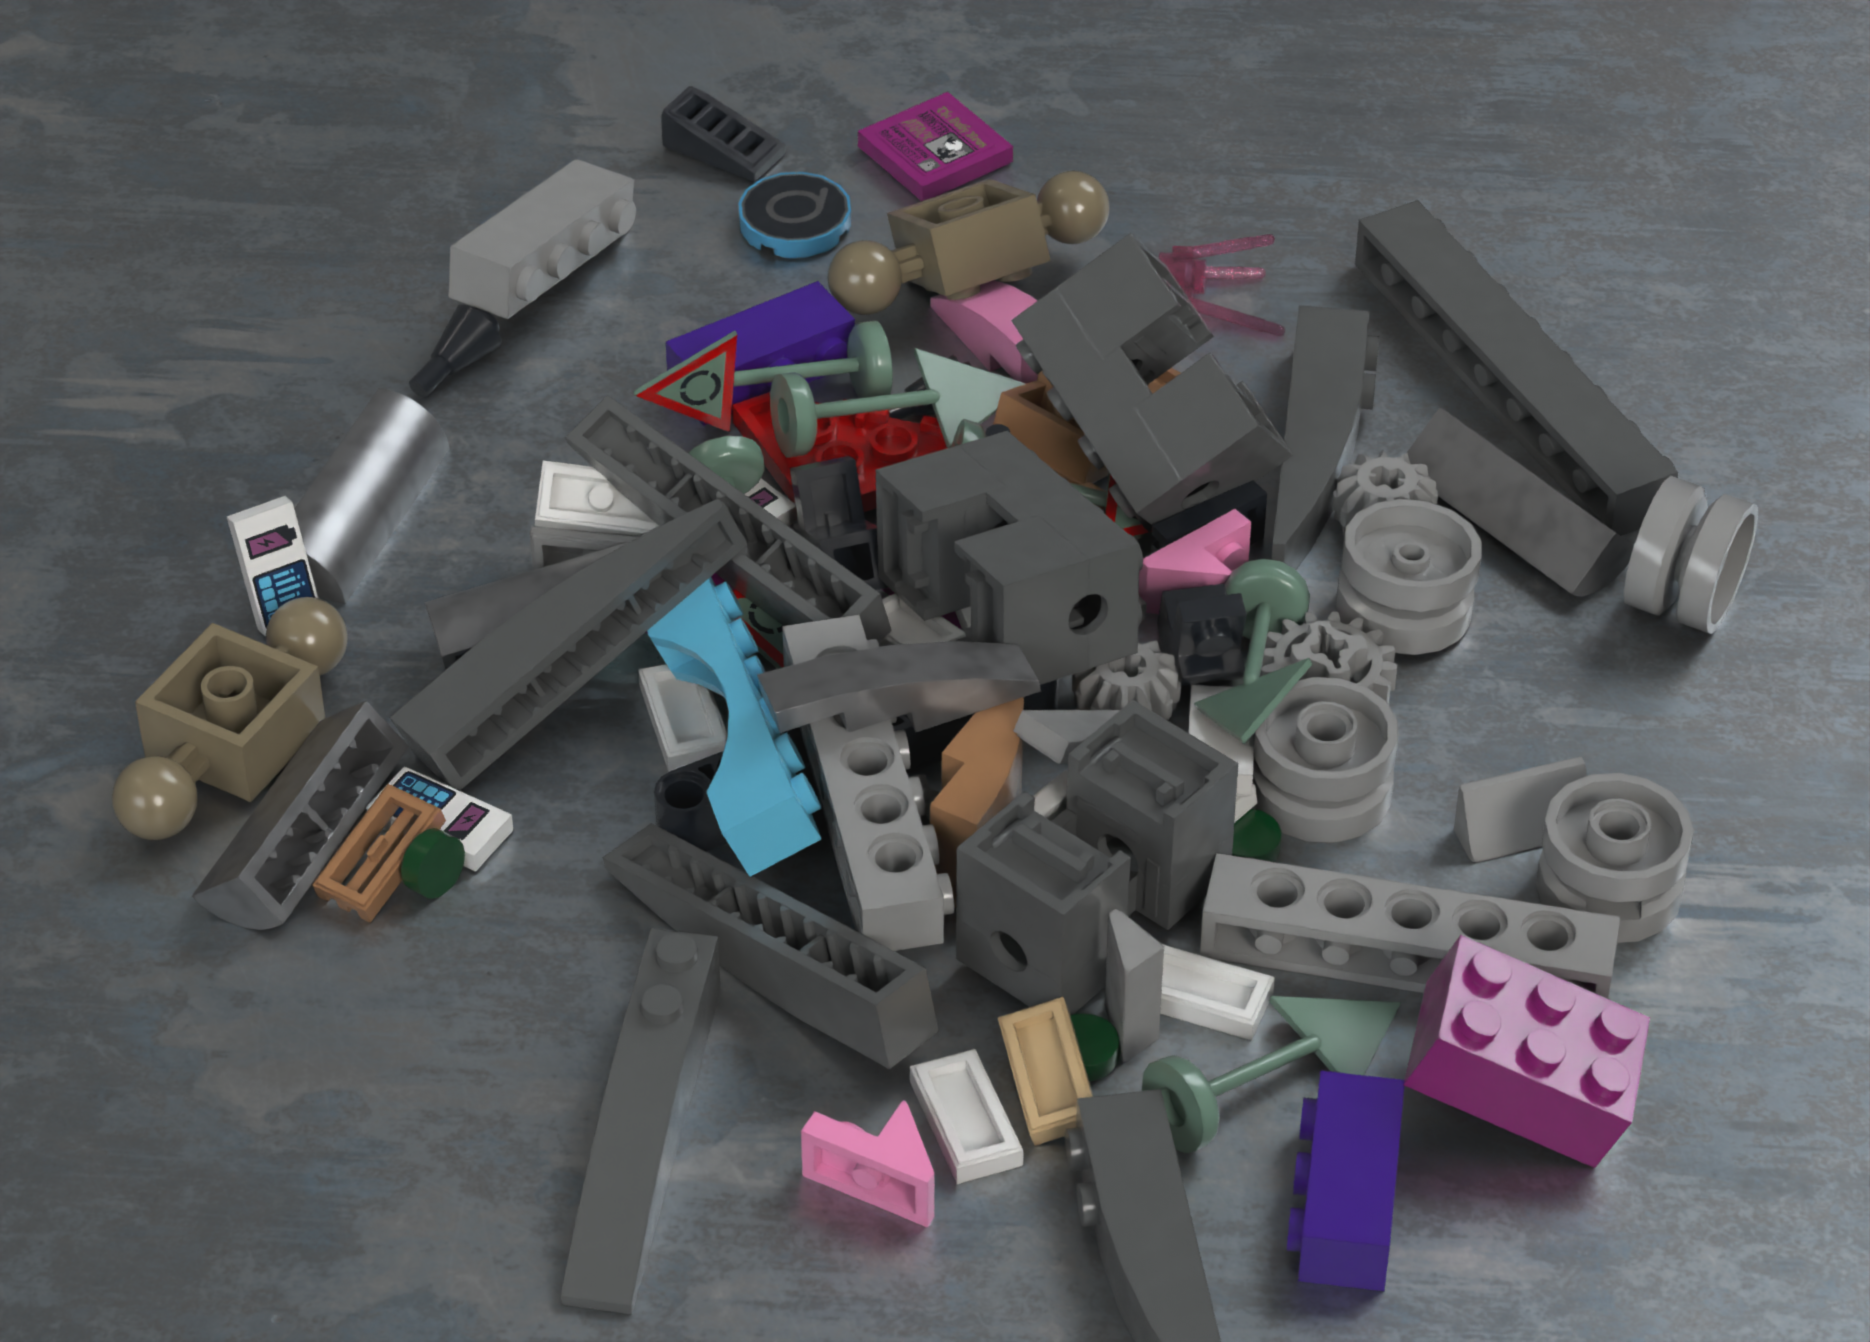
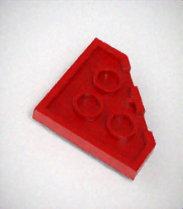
[732,392,947,512]

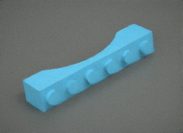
[647,577,821,877]

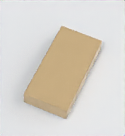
[997,997,1093,1146]

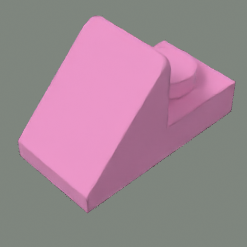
[1139,509,1251,614]
[801,1101,934,1228]

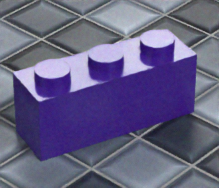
[665,281,855,426]
[1286,1070,1405,1292]

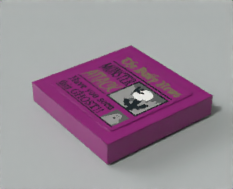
[858,92,1013,201]

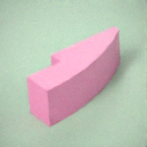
[930,280,1038,384]

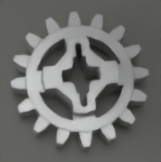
[1260,611,1398,704]

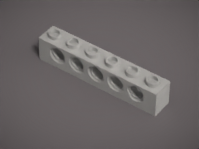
[783,615,954,951]
[1200,853,1620,999]

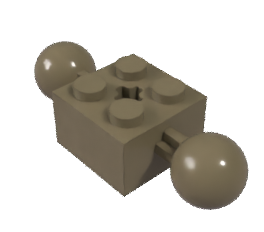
[828,171,1110,315]
[112,597,348,840]

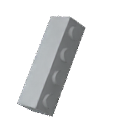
[448,159,636,319]

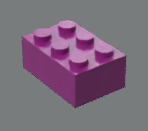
[1403,935,1650,1168]

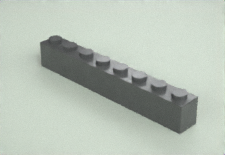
[1355,200,1678,536]

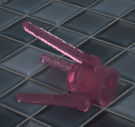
[1159,234,1285,336]

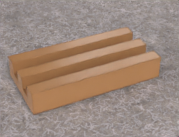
[312,784,446,923]

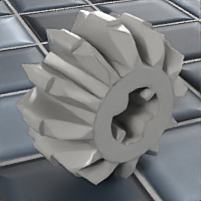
[1332,449,1438,535]
[1072,640,1181,721]

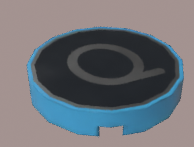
[738,172,851,258]

